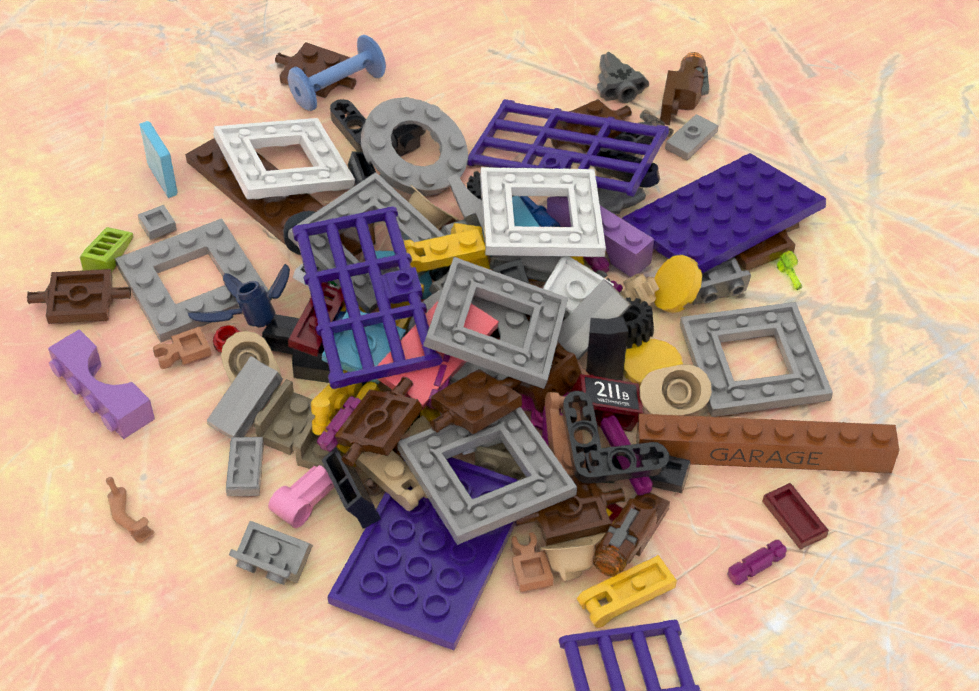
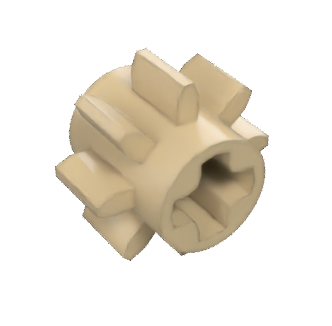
[620,273,659,305]

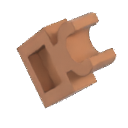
[153,326,212,369]
[511,532,553,592]

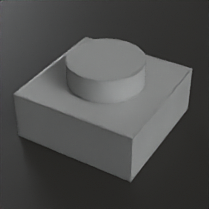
[138,205,177,240]

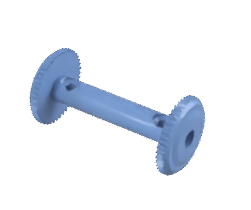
[288,35,386,111]

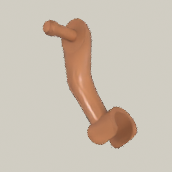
[106,477,155,543]

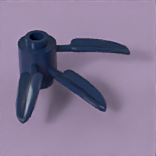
[188,264,290,328]

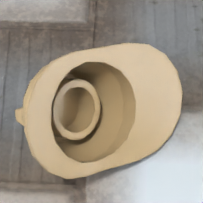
[408,185,461,229]
[221,331,282,400]
[639,364,712,415]
[540,532,605,581]

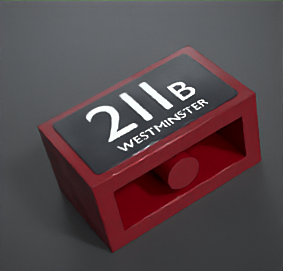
[570,374,643,432]

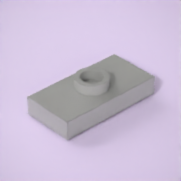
[665,114,718,160]
[226,437,264,496]

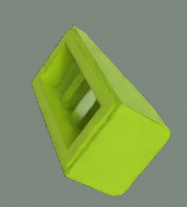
[80,227,134,273]

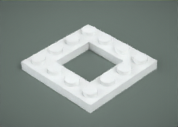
[213,118,355,199]
[480,167,606,257]

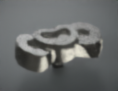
[639,109,674,137]

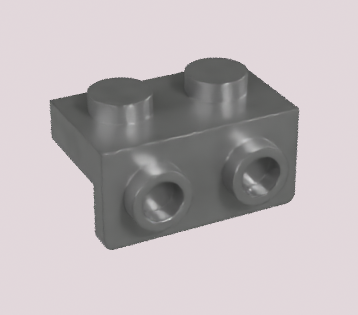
[692,257,751,305]
[229,521,313,585]

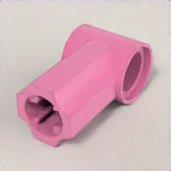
[268,465,334,528]

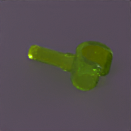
[777,251,803,290]

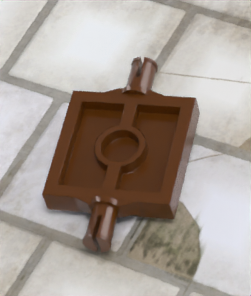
[275,42,356,98]
[551,99,632,153]
[734,222,799,271]
[27,269,131,324]
[430,369,522,434]
[334,377,423,467]
[514,471,625,546]

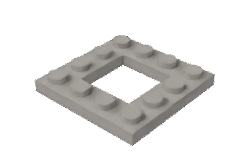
[288,172,445,313]
[115,218,269,343]
[423,257,568,389]
[680,302,833,417]
[398,407,577,545]

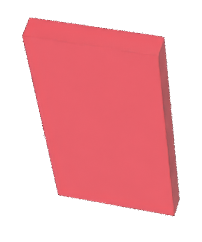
[377,300,499,410]

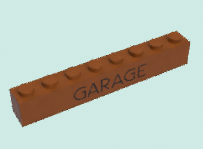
[636,414,900,473]

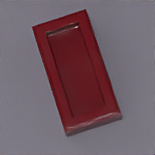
[762,483,829,550]

